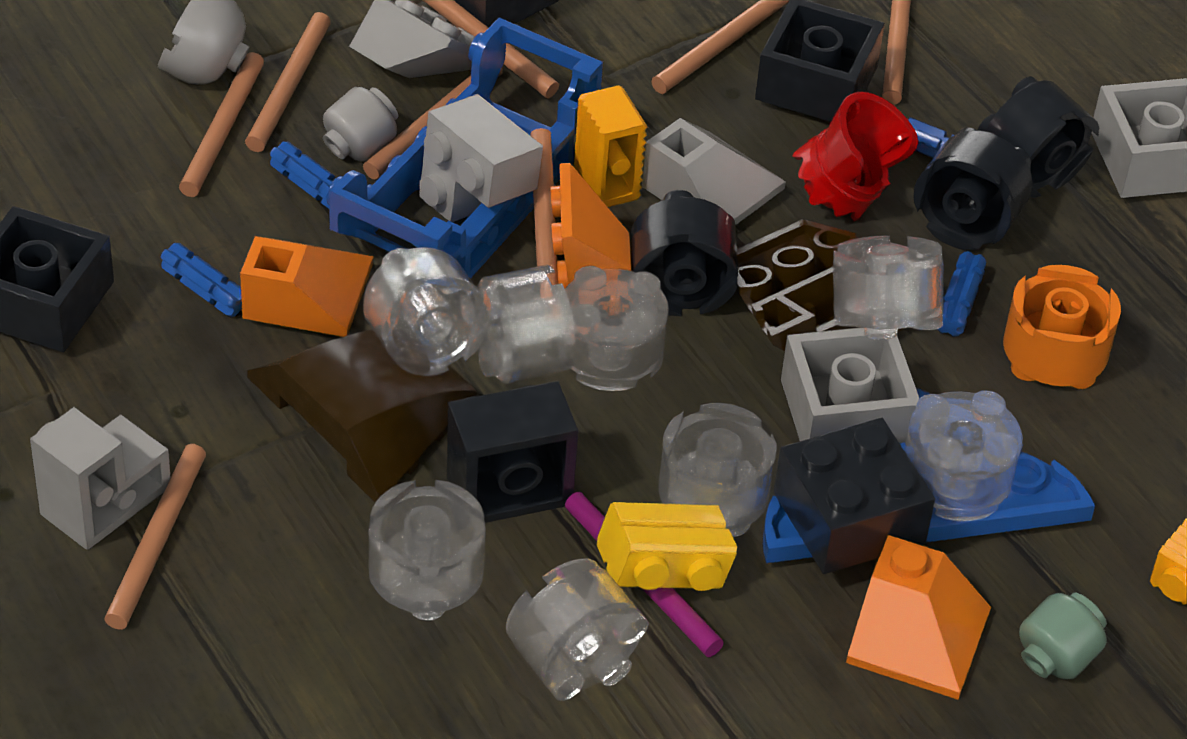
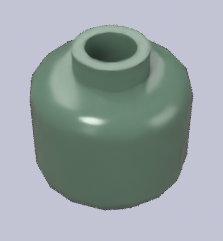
[1019,593,1107,680]

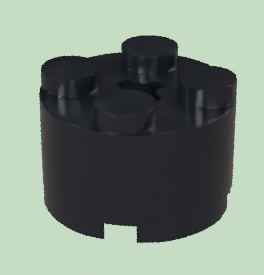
[977,76,1099,198]
[913,127,1032,250]
[631,190,738,316]

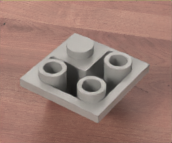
[349,0,475,78]
[642,118,786,225]

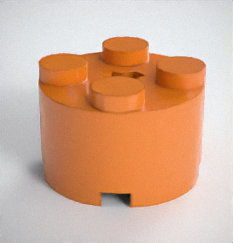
[1003,265,1121,389]

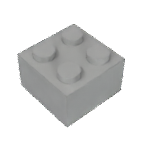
[1092,78,1187,198]
[781,325,922,443]

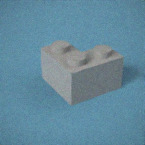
[419,94,543,222]
[30,407,171,550]

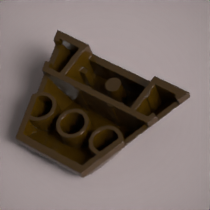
[736,219,942,351]
[247,327,477,508]

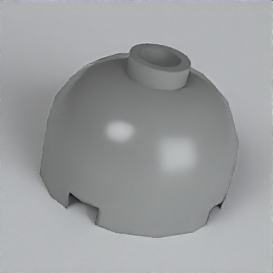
[158,0,250,85]

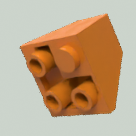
[551,163,636,313]
[240,236,373,337]

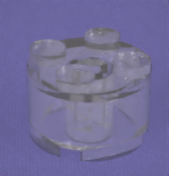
[833,236,944,339]
[364,247,489,375]
[467,264,576,384]
[557,266,668,391]
[904,390,1023,521]
[658,403,777,537]
[368,480,486,621]
[506,558,649,701]

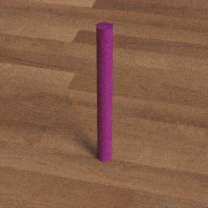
[565,492,724,657]

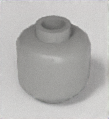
[323,87,399,162]

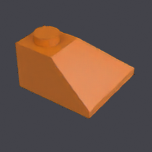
[846,535,991,700]

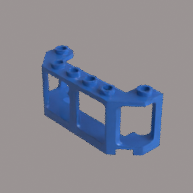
[326,18,603,285]

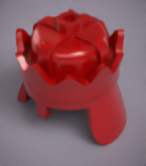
[792,92,918,221]

